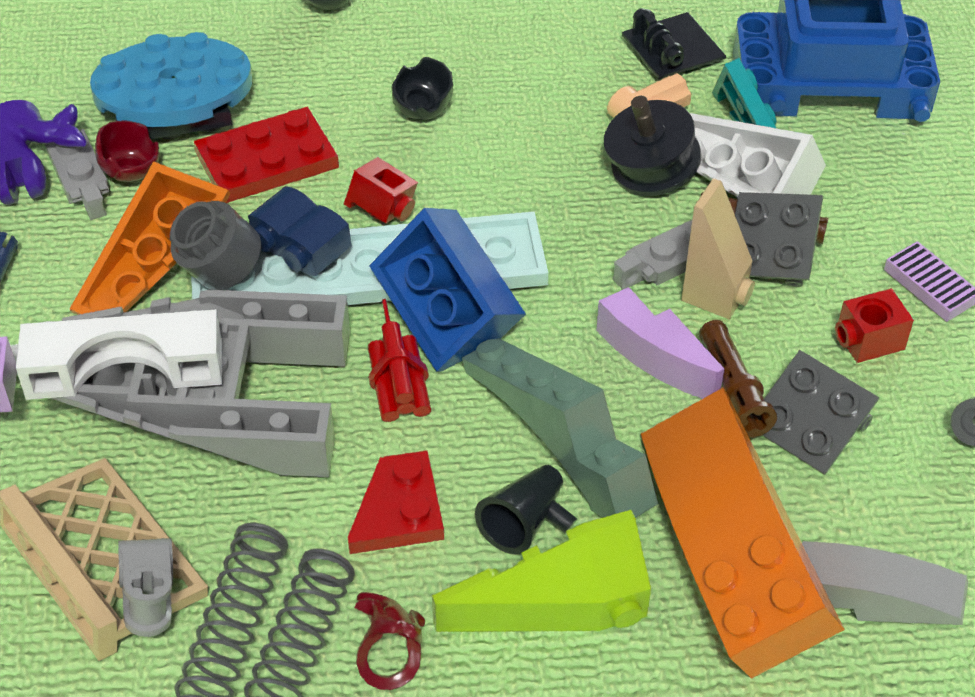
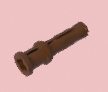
[699,320,777,438]

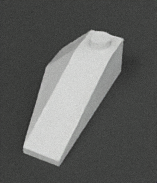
[690,113,826,198]

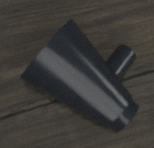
[475,465,578,554]

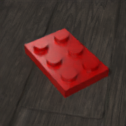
[194,106,339,203]

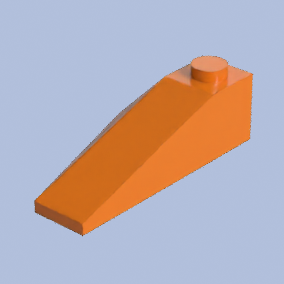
[70,162,230,315]

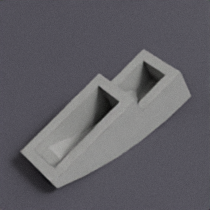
[802,541,968,625]

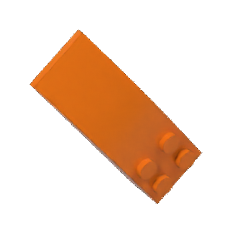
[641,387,845,679]

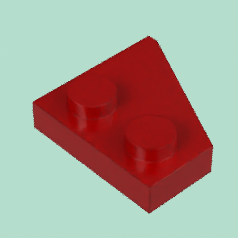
[348,450,444,554]

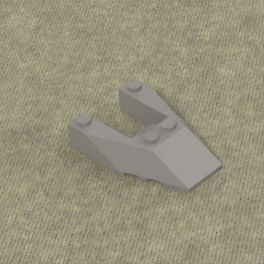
[51,290,350,477]

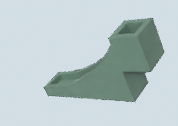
[462,338,658,518]

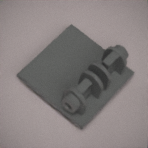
[735,192,823,287]
[756,350,879,475]

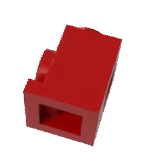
[344,157,418,223]

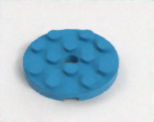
[90,32,252,127]

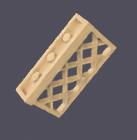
[0,458,208,661]

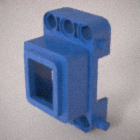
[733,0,940,122]

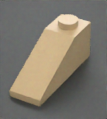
[681,178,755,320]

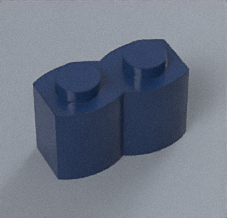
[248,186,352,276]

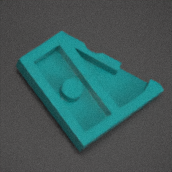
[712,58,777,128]

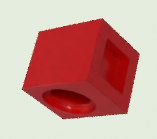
[835,288,914,363]

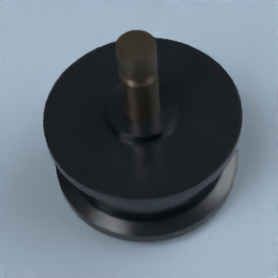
[604,95,701,196]

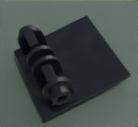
[622,8,726,80]

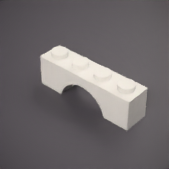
[16,309,222,400]

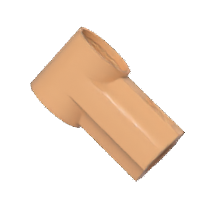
[607,73,691,118]

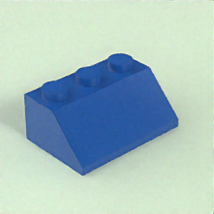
[369,208,526,372]

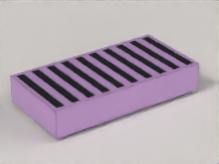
[884,241,975,322]

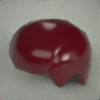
[95,120,160,183]

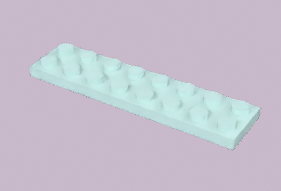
[191,211,548,305]

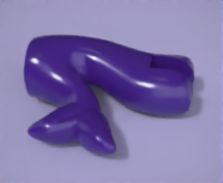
[0,100,87,205]

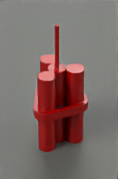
[367,299,431,422]

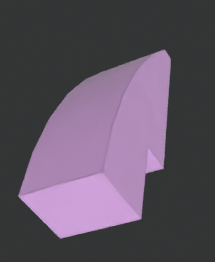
[596,287,724,399]

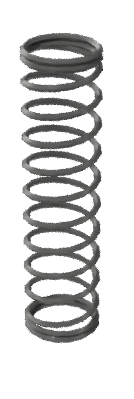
[174,522,288,697]
[244,548,355,697]

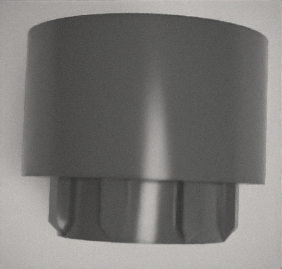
[170,201,261,290]

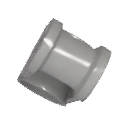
[118,538,173,637]

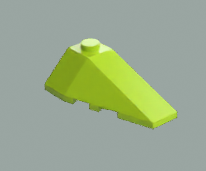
[432,510,651,632]

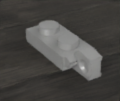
[45,129,110,220]
[613,220,692,290]

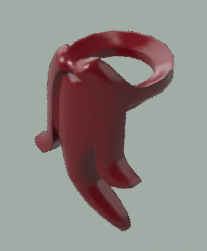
[354,592,425,690]

